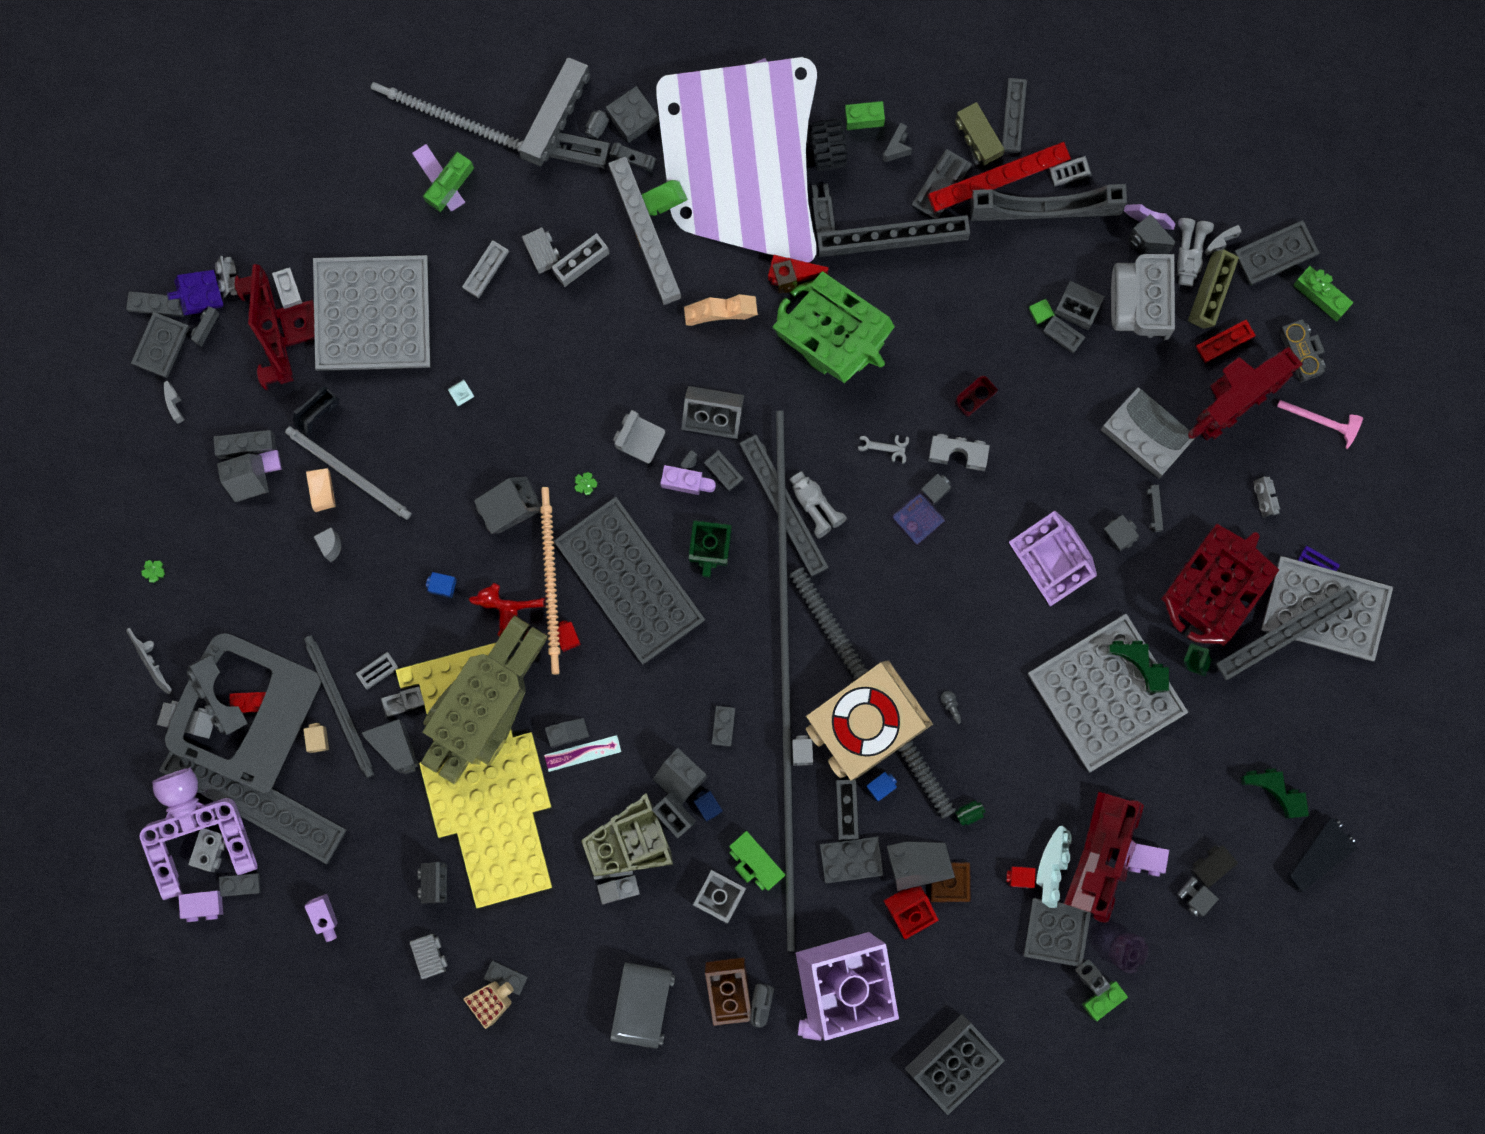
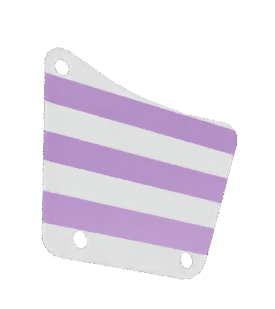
[657,57,817,263]

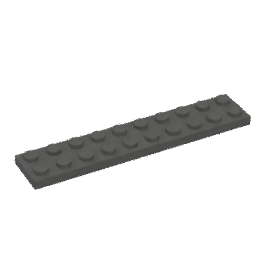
[159,740,347,864]

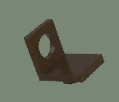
[773,260,797,294]

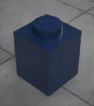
[694,791,723,822]

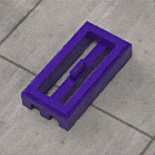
[1297,546,1340,571]

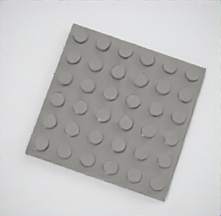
[313,255,430,371]
[1028,614,1188,773]

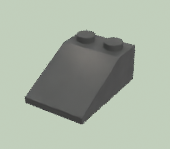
[887,842,955,891]
[418,862,447,903]

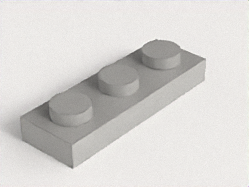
[462,240,509,298]

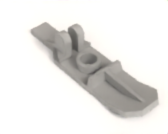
[127,628,172,694]

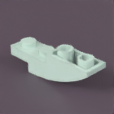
[1036,826,1072,908]

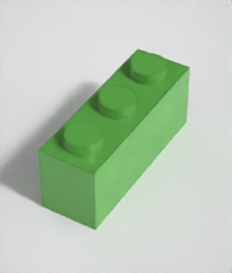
[1293,266,1354,322]

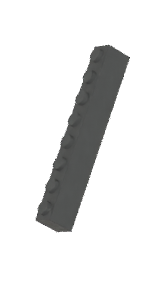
[817,215,970,257]

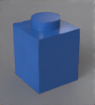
[426,572,457,598]
[866,772,897,802]

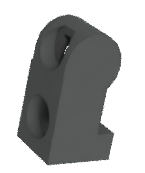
[1075,959,1111,997]

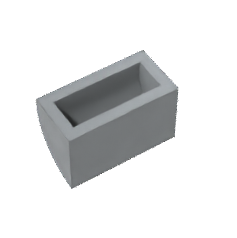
[314,528,341,562]

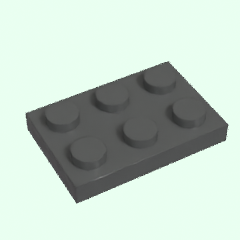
[131,312,190,378]
[820,837,883,884]

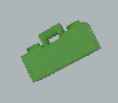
[423,152,474,212]
[729,831,785,891]

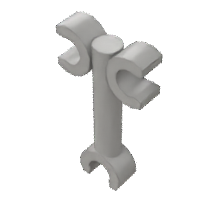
[858,435,909,464]

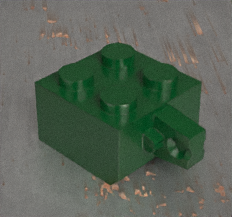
[689,521,732,578]

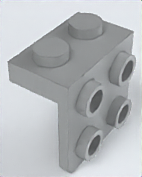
[613,410,665,463]

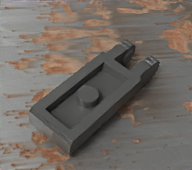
[812,183,835,235]

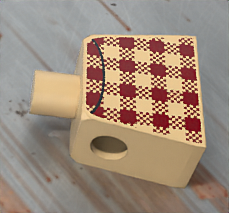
[464,981,514,1029]

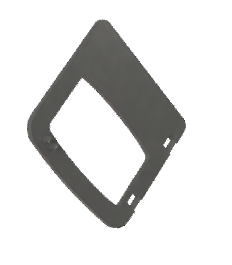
[165,633,321,793]

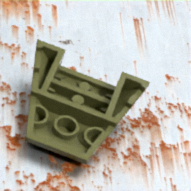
[581,793,673,876]

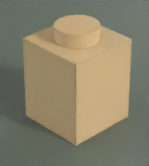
[304,723,329,753]

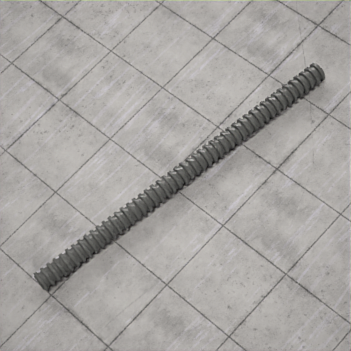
[789,567,956,819]

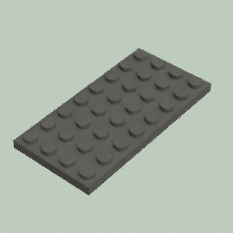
[554,497,705,665]

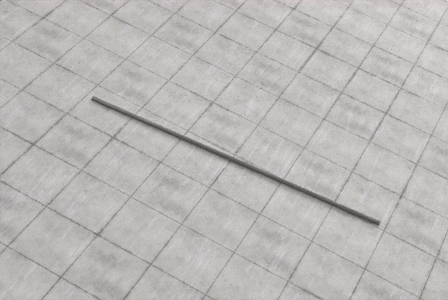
[776,411,795,951]

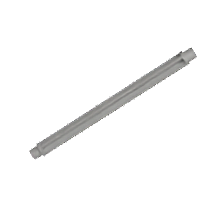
[285,426,412,520]

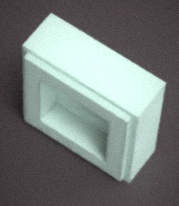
[448,380,474,406]

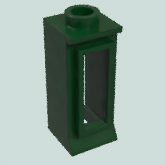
[1184,643,1212,677]

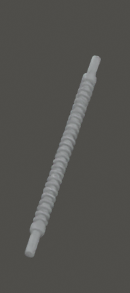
[371,82,523,152]

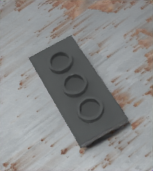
[911,149,972,219]

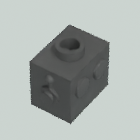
[1104,515,1139,552]

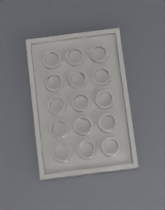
[1261,556,1393,662]

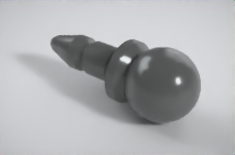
[941,691,961,724]

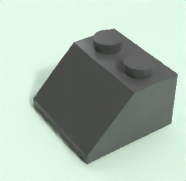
[1128,214,1176,254]
[217,454,269,502]

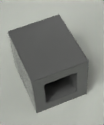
[920,474,951,506]

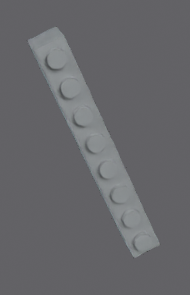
[608,157,681,305]

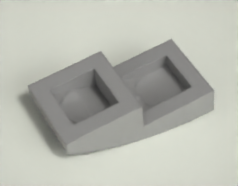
[1204,225,1241,256]
[164,381,184,424]
[381,686,425,718]

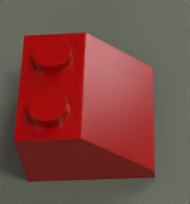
[884,886,939,939]

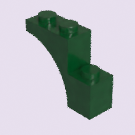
[1107,641,1169,693]
[1241,768,1309,819]

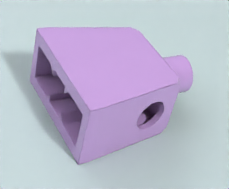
[305,894,338,942]

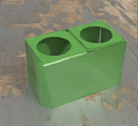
[642,180,688,216]

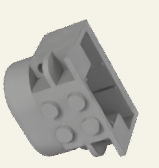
[1111,254,1175,340]

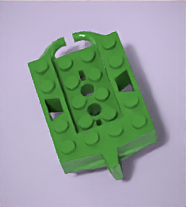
[773,271,895,383]

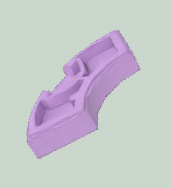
[1124,204,1175,230]

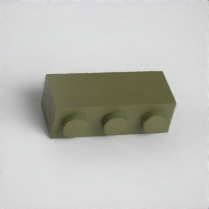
[955,102,1005,166]

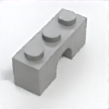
[928,434,990,471]

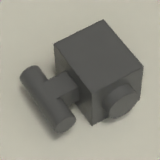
[1177,877,1219,917]

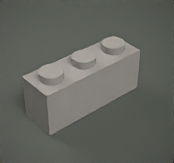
[552,233,609,287]

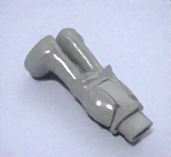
[1177,218,1214,286]
[790,471,847,538]

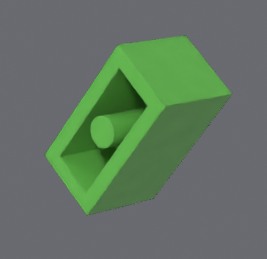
[845,101,885,130]
[1082,981,1128,1021]

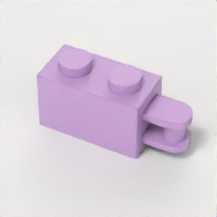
[661,465,716,495]

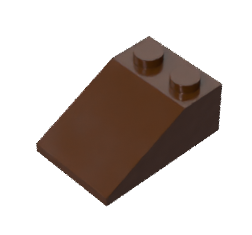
[705,958,751,1026]

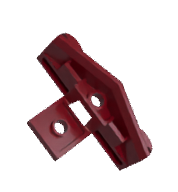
[234,264,315,391]
[1064,792,1144,922]

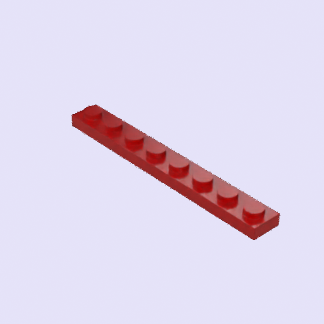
[928,142,1071,212]

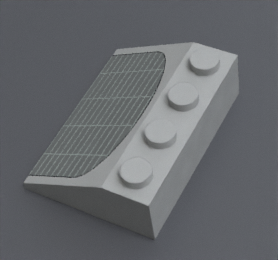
[1101,387,1195,479]

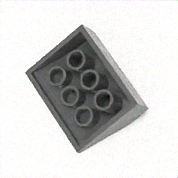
[905,1014,1005,1115]

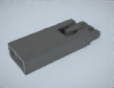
[550,132,610,169]

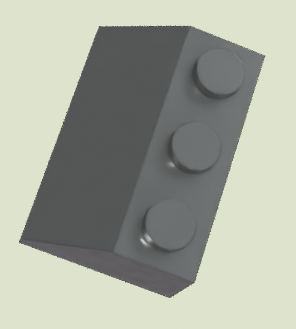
[681,386,744,439]

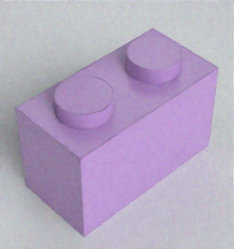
[1129,844,1169,877]
[178,891,223,922]

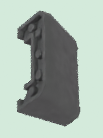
[610,962,675,1049]

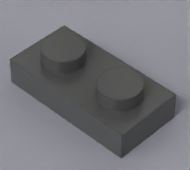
[191,306,219,347]
[1043,315,1085,354]
[704,450,744,492]
[712,706,735,747]
[219,874,261,897]
[484,961,528,995]

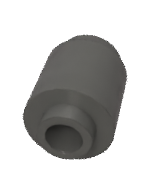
[584,110,609,139]

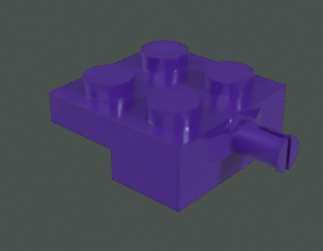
[167,270,223,315]

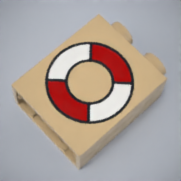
[806,661,933,780]

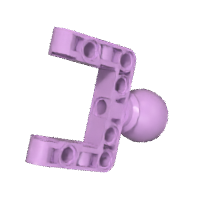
[140,768,257,900]

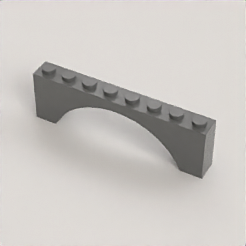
[970,184,1127,221]

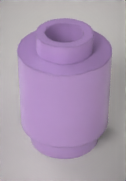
[798,1018,821,1041]

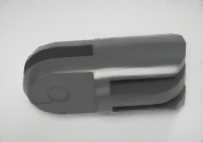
[750,984,774,1028]

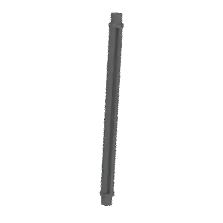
[304,635,374,778]

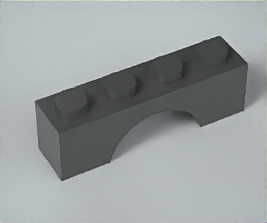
[187,655,248,735]

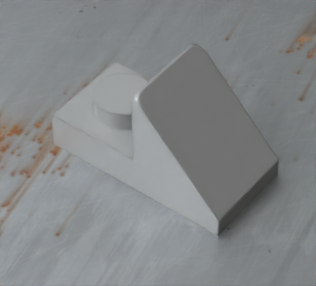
[597,875,640,905]

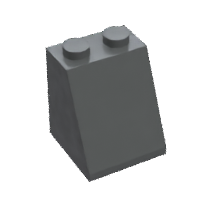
[474,477,542,534]
[362,720,419,774]
[653,748,708,805]

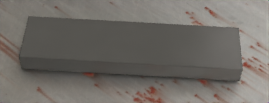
[1002,78,1027,153]

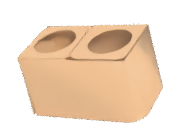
[306,468,336,512]

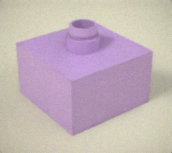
[796,932,899,1040]

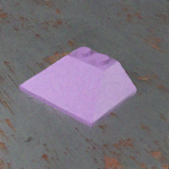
[1009,511,1097,606]

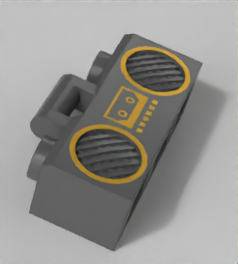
[1279,319,1326,383]

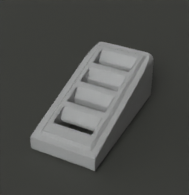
[1049,156,1092,186]

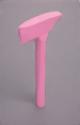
[1277,400,1363,449]

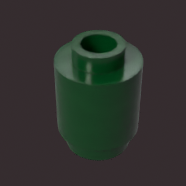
[955,800,985,826]

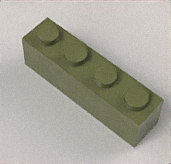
[1188,249,1239,329]

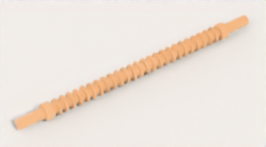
[540,487,560,675]

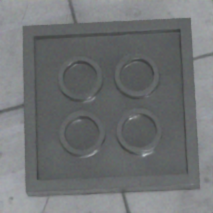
[1023,898,1091,967]

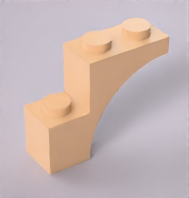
[684,294,758,326]

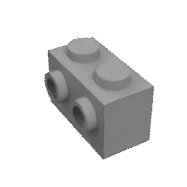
[188,828,226,872]

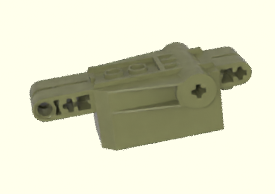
[421,616,548,784]

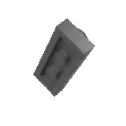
[126,291,184,317]

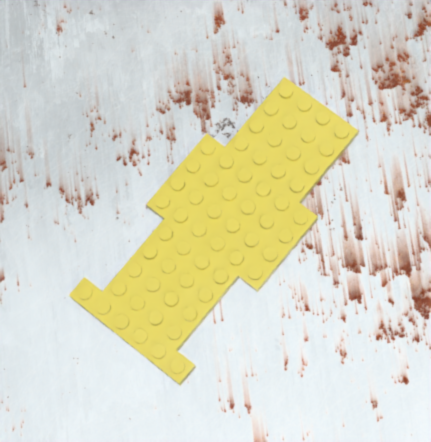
[396,643,552,908]

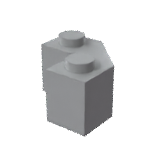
[157,701,215,739]

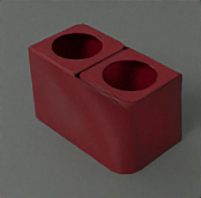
[955,376,998,417]

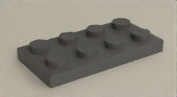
[1234,220,1320,286]

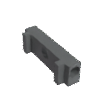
[610,143,656,172]
[1146,485,1163,533]

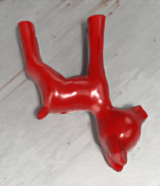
[469,583,546,639]

